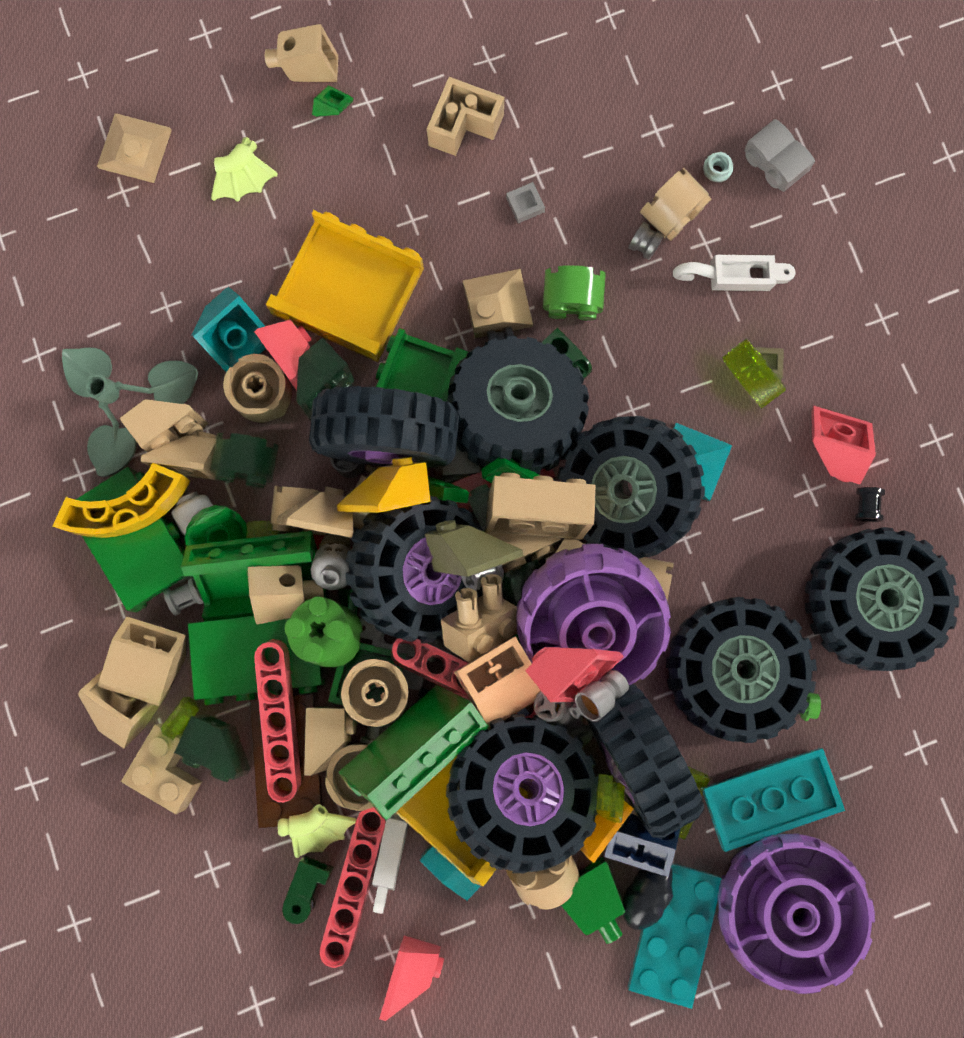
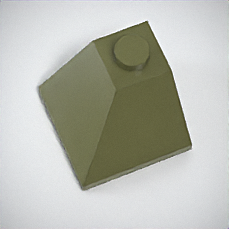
[425,520,524,577]

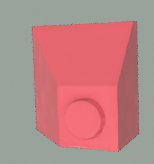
[254,320,313,396]
[811,406,876,484]
[525,647,624,702]
[379,935,444,1021]

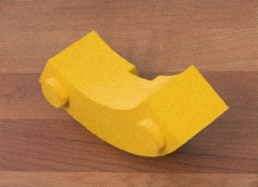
[52,463,190,538]

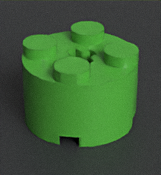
[543,266,606,321]
[285,596,362,667]

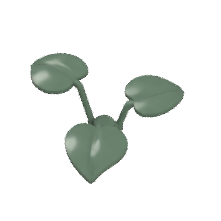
[62,347,198,477]

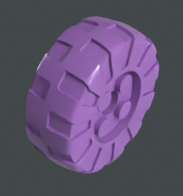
[516,544,671,685]
[717,833,875,994]

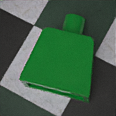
[561,856,625,944]

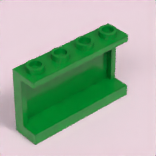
[376,328,468,402]
[75,467,185,613]
[181,531,328,622]
[188,616,325,705]
[338,685,489,821]

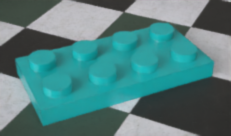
[701,748,845,852]
[627,863,722,1009]

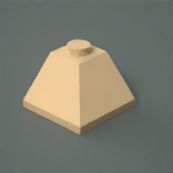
[97,113,172,183]
[463,269,533,338]
[141,432,224,480]
[276,487,353,538]
[78,671,171,748]
[304,707,357,776]

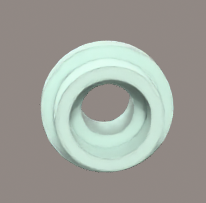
[703,152,733,182]

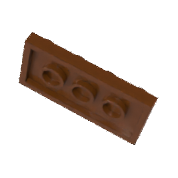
[250,694,322,828]

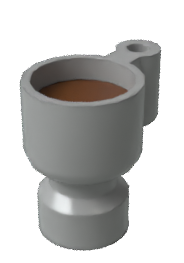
[569,670,629,722]

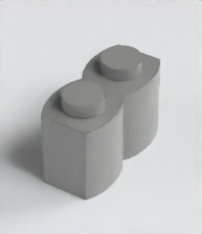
[744,119,815,192]

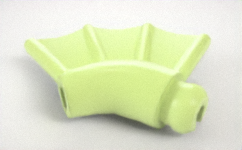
[211,137,278,202]
[278,804,357,858]

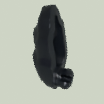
[622,868,673,930]

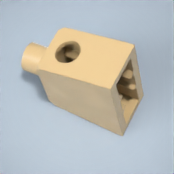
[265,24,338,82]
[248,565,324,624]

